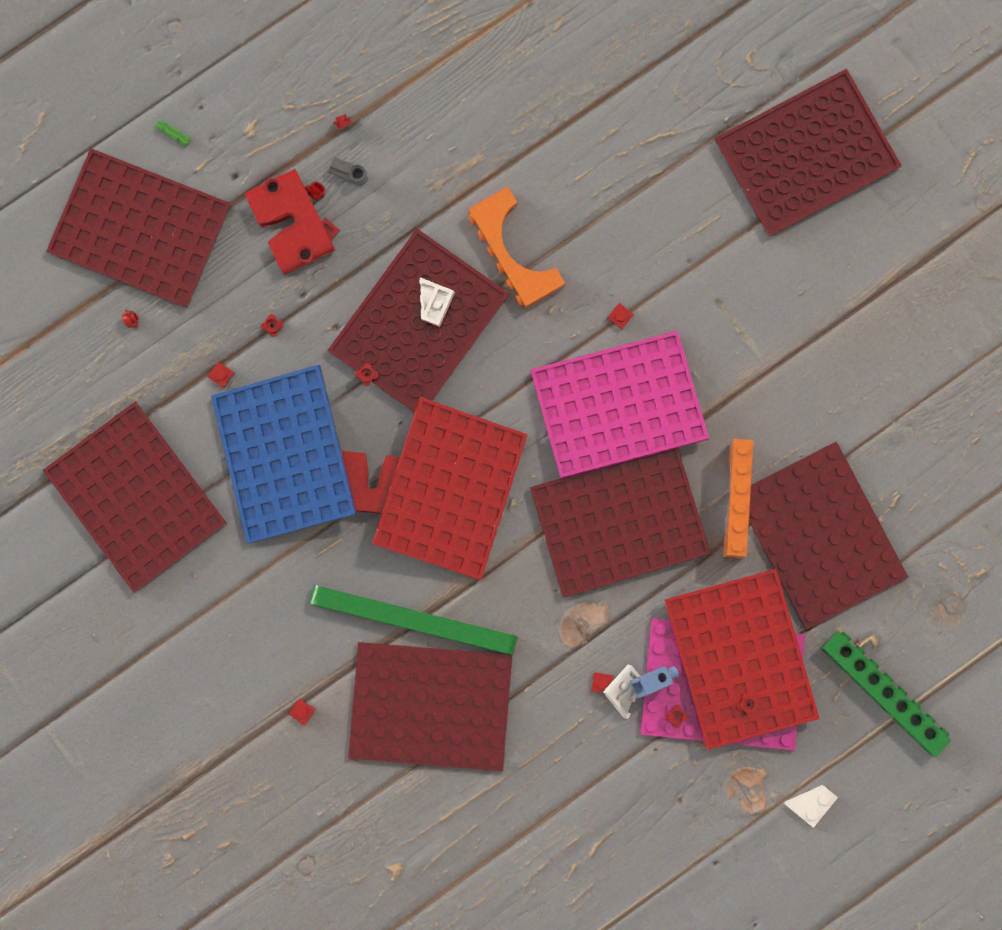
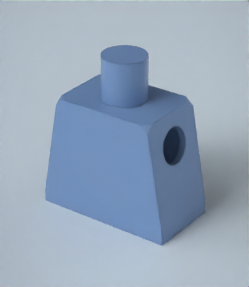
[630,666,679,699]

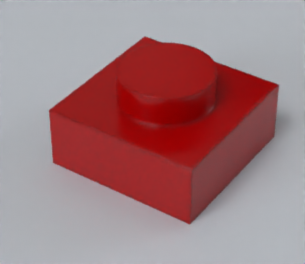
[322,218,340,241]
[607,303,634,330]
[208,362,235,389]
[591,672,614,693]
[289,699,316,726]

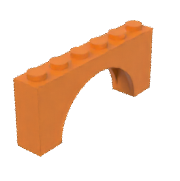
[467,187,565,309]
[723,439,754,560]

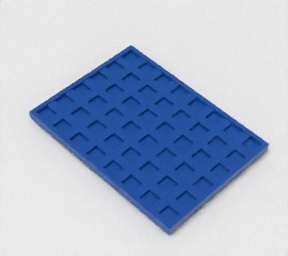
[211,365,357,544]

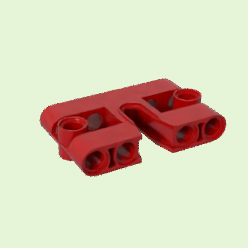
[244,169,336,276]
[342,451,400,514]

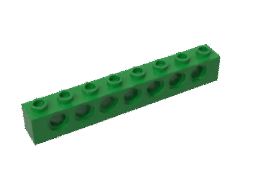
[820,631,951,757]

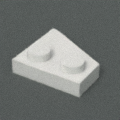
[420,278,455,327]
[603,665,640,719]
[784,785,838,828]

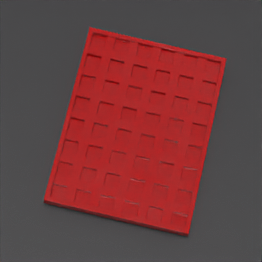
[372,397,528,580]
[664,569,820,750]

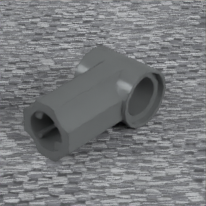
[329,157,368,186]

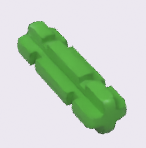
[156,120,191,147]

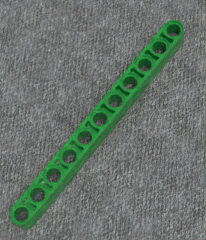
[309,585,518,655]

